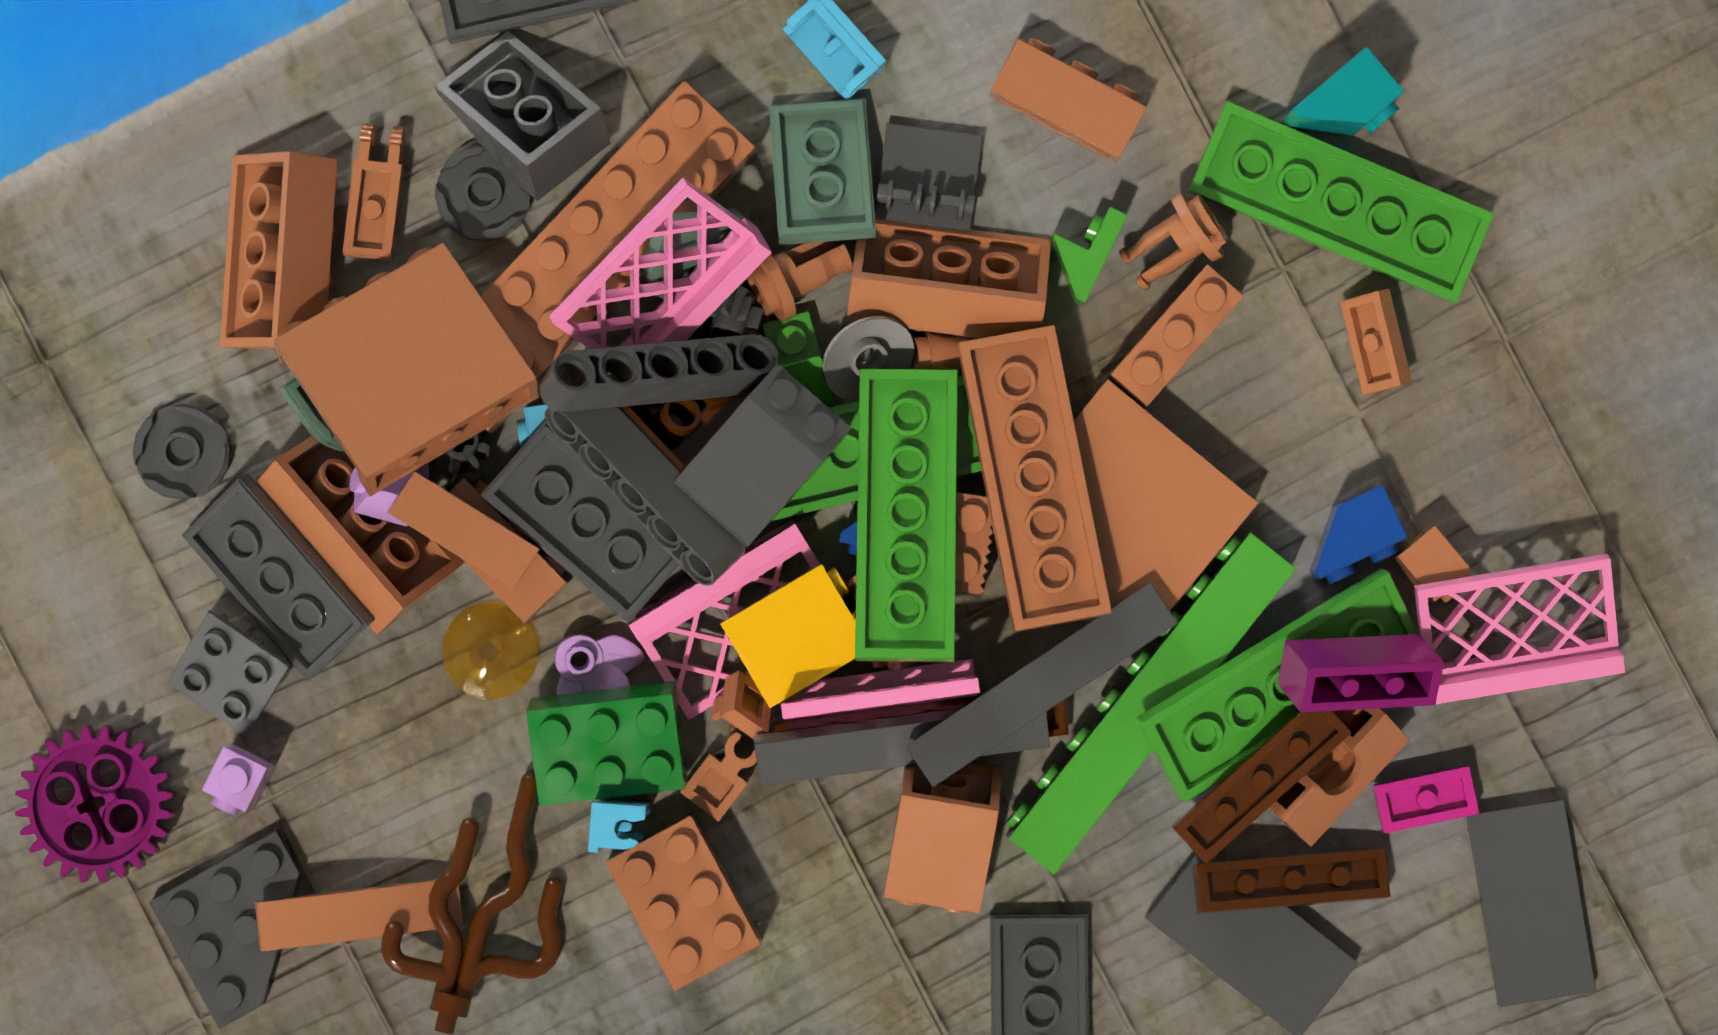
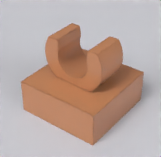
[711,671,771,739]

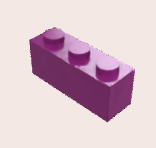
[1277,634,1444,712]

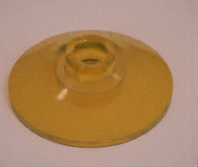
[442,603,539,700]

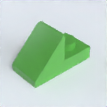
[1051,207,1127,306]
[762,311,835,407]

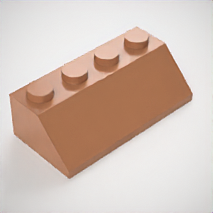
[219,151,338,351]
[846,219,1051,338]
[256,435,464,635]

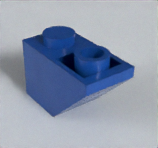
[1310,485,1408,584]

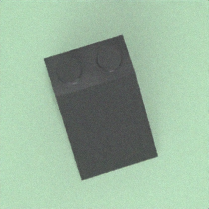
[435,31,611,201]
[673,364,852,548]

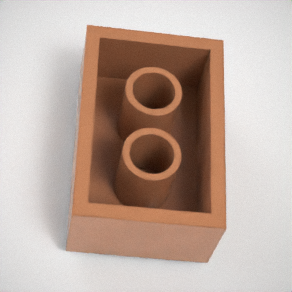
[605,812,762,992]

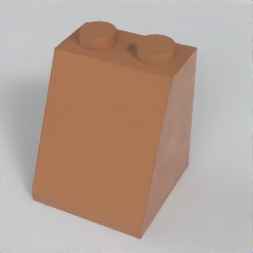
[884,761,1002,914]

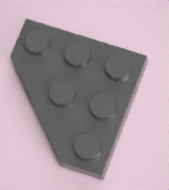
[149,830,302,1029]

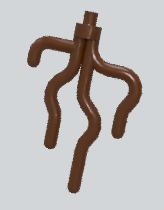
[381,771,563,1034]

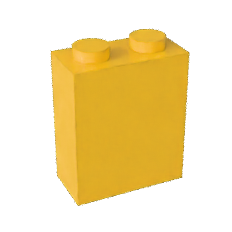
[720,563,856,708]

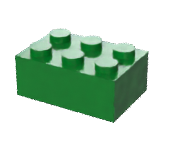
[526,681,688,806]

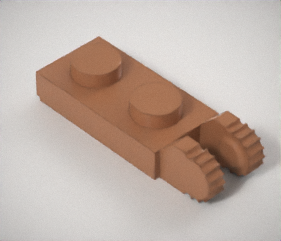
[342,123,405,262]

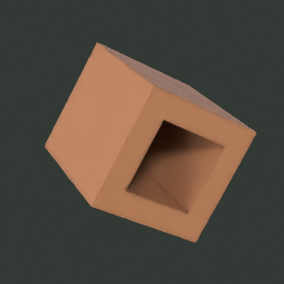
[1391,526,1472,603]

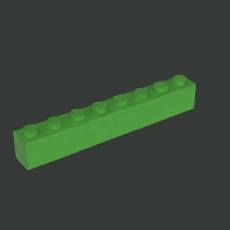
[1006,532,1296,875]

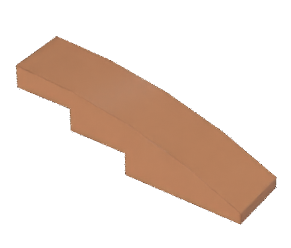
[255,879,463,951]

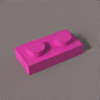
[1372,765,1479,834]

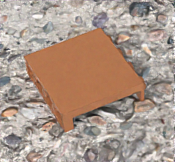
[273,243,539,497]
[1074,379,1258,611]

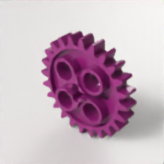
[15,725,176,883]

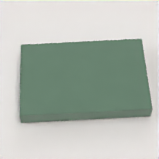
[769,98,876,245]

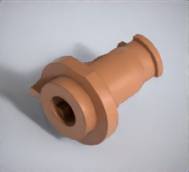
[1119,191,1228,291]
[746,241,853,321]

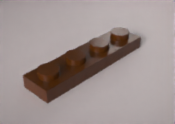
[1172,711,1352,864]
[1192,848,1391,914]

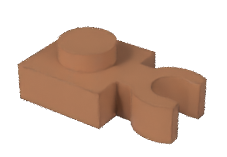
[680,732,757,822]

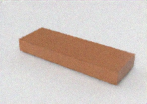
[387,471,539,590]

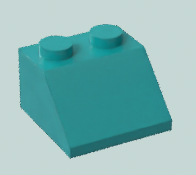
[1280,47,1405,136]

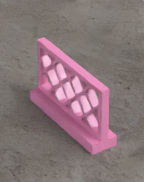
[549,178,772,371]
[628,518,820,720]
[1414,554,1625,704]
[781,658,980,721]

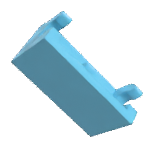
[782,0,886,100]
[588,798,651,853]

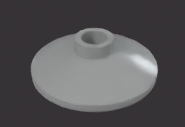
[823,316,914,401]

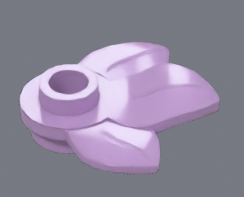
[554,634,645,695]

